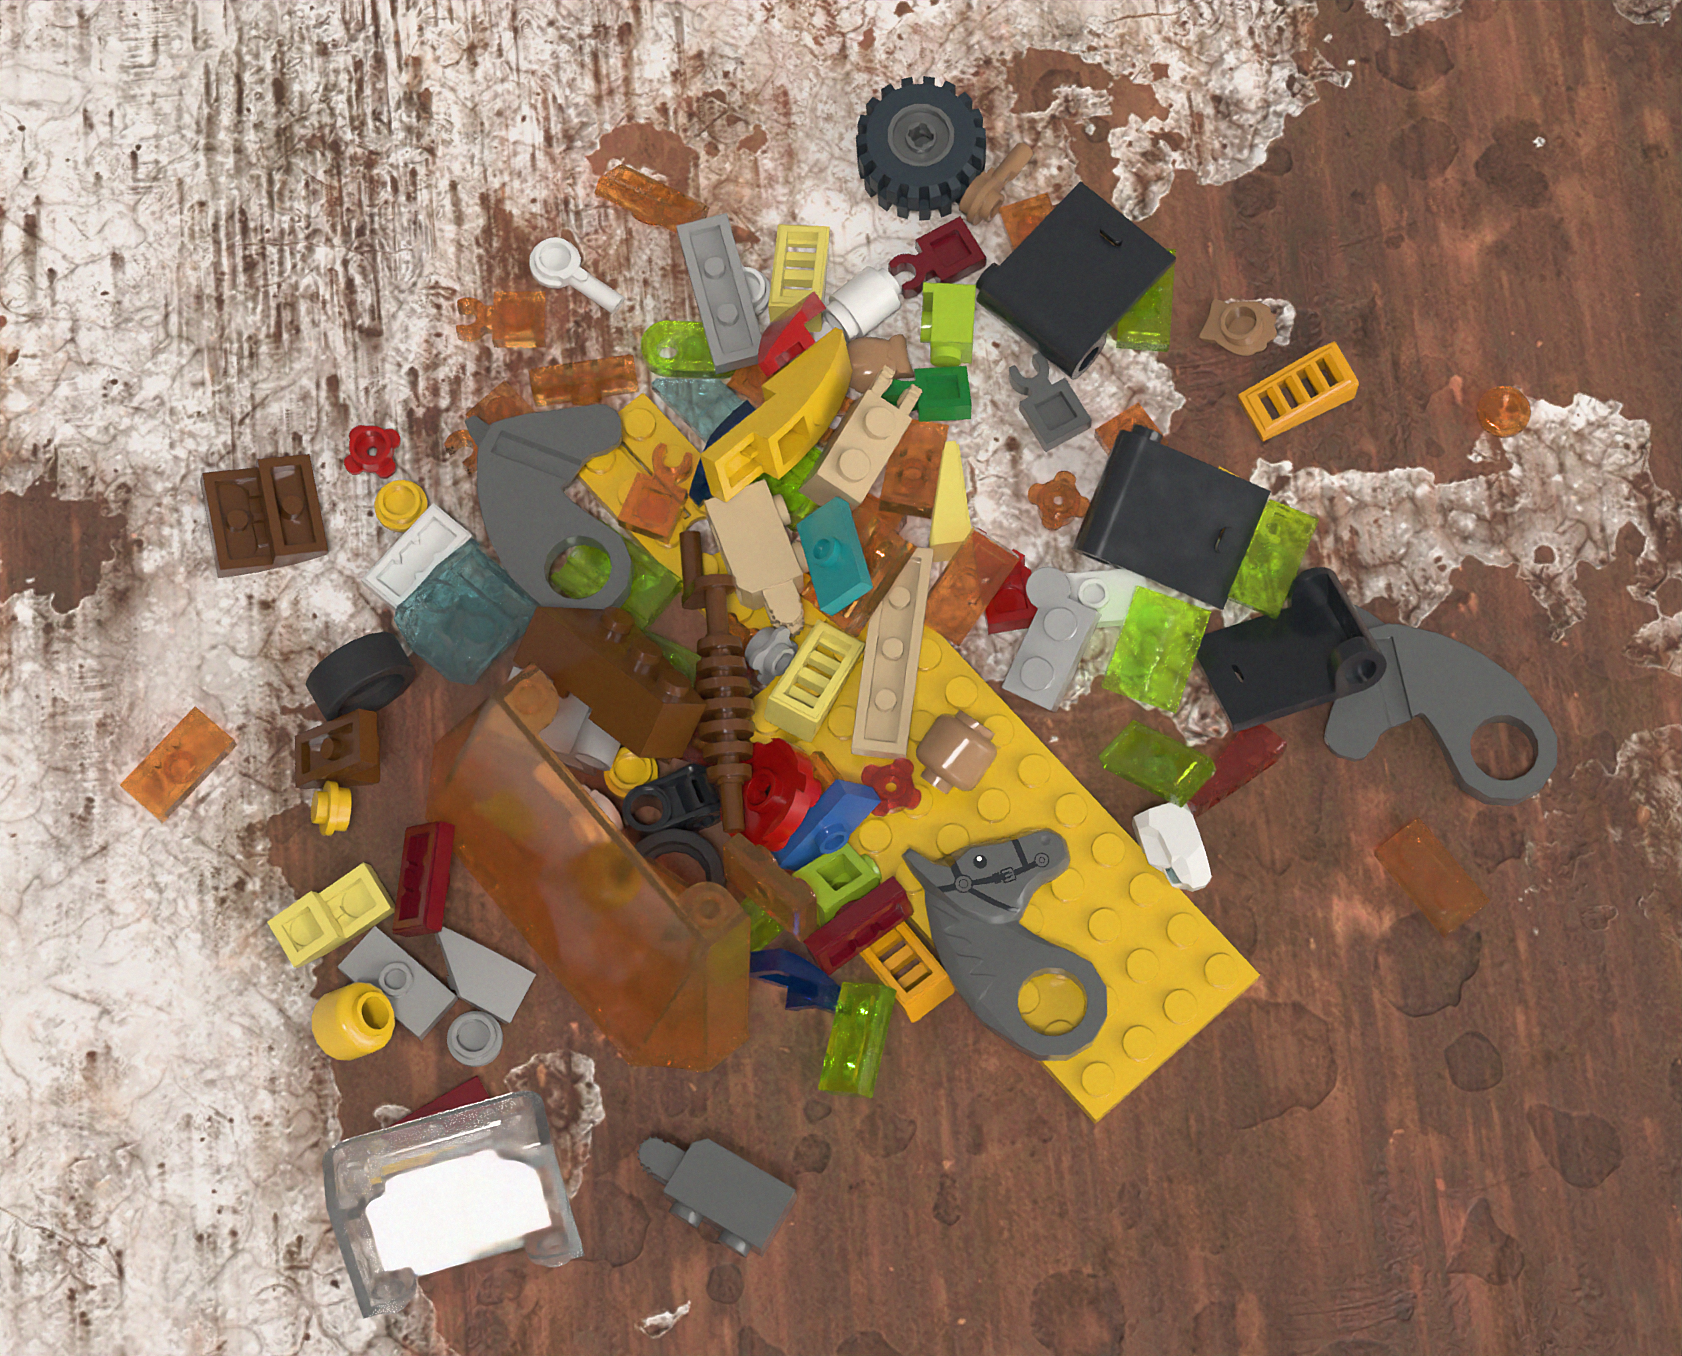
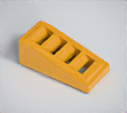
[1237,341,1359,442]
[858,921,955,1023]

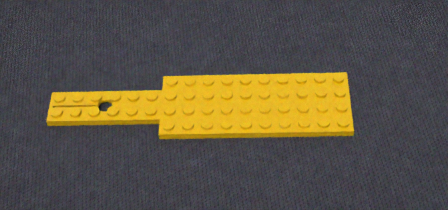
[576,392,1260,1124]

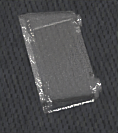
[322,1091,585,1319]

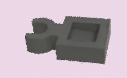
[1009,352,1092,452]

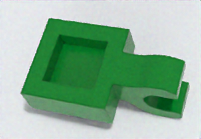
[881,366,972,422]

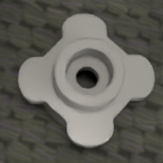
[745,626,798,685]

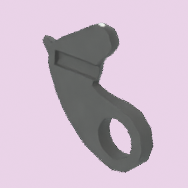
[465,404,634,609]

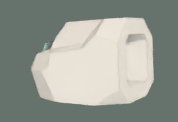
[1132,801,1212,892]

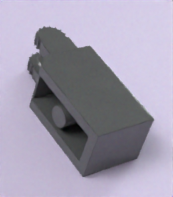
[637,1136,797,1258]

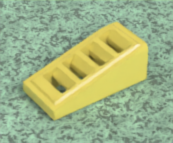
[768,224,830,332]
[929,440,973,562]
[764,619,866,742]

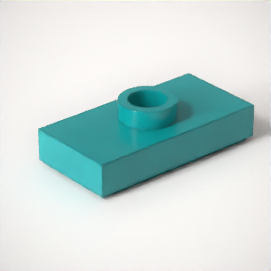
[796,496,873,616]

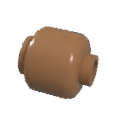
[916,709,997,794]

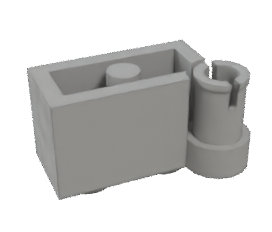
[1001,566,1102,712]

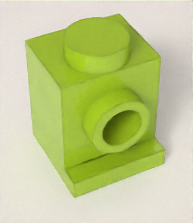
[920,282,976,367]
[792,843,882,929]

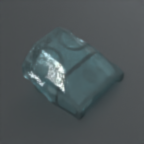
[394,538,537,685]

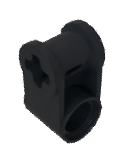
[622,761,721,844]

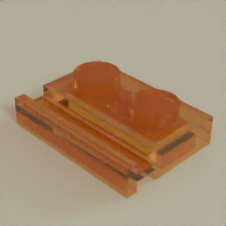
[800,505,917,638]

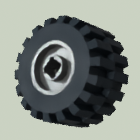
[856,76,986,221]

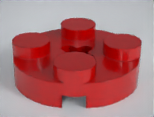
[720,738,822,852]

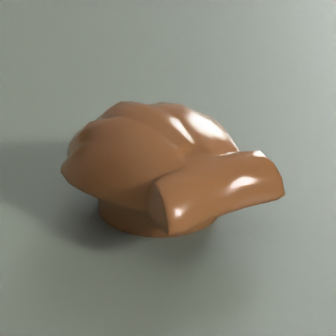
[1199,298,1277,356]
[846,334,914,393]

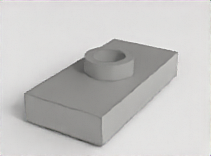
[338,926,458,1041]

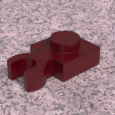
[888,216,986,299]

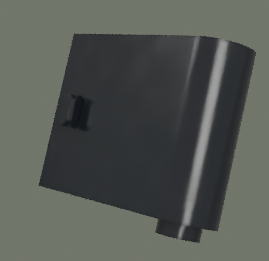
[976,181,1176,380]
[1072,424,1271,610]
[1188,567,1387,733]

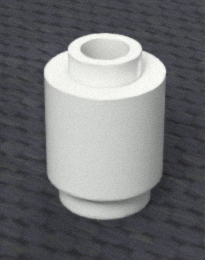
[822,266,901,342]

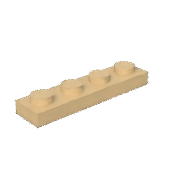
[851,542,933,761]

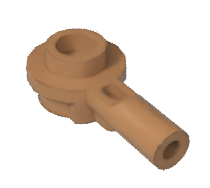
[959,142,1033,226]

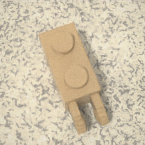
[798,365,922,512]
[704,479,809,638]

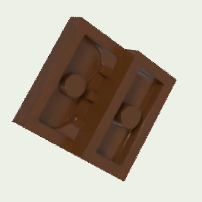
[200,454,328,578]

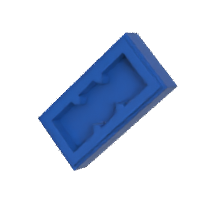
[769,779,881,871]

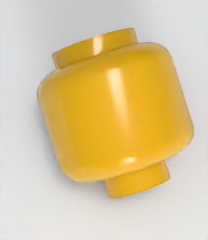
[311,982,395,1061]

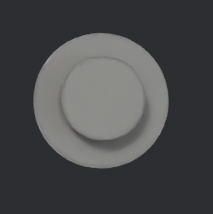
[447,1011,503,1067]

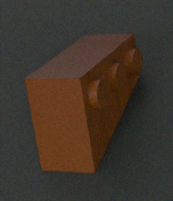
[513,606,707,758]

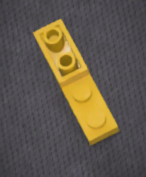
[700,327,853,503]

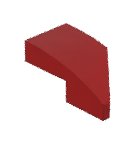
[758,291,826,377]
[971,528,1038,635]

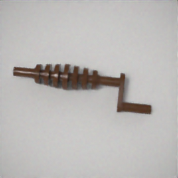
[679,531,755,833]

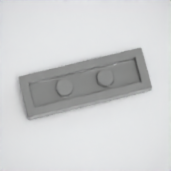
[676,213,762,374]

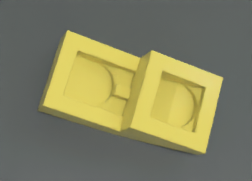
[267,862,395,968]

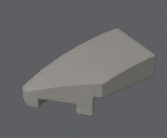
[435,926,536,1024]

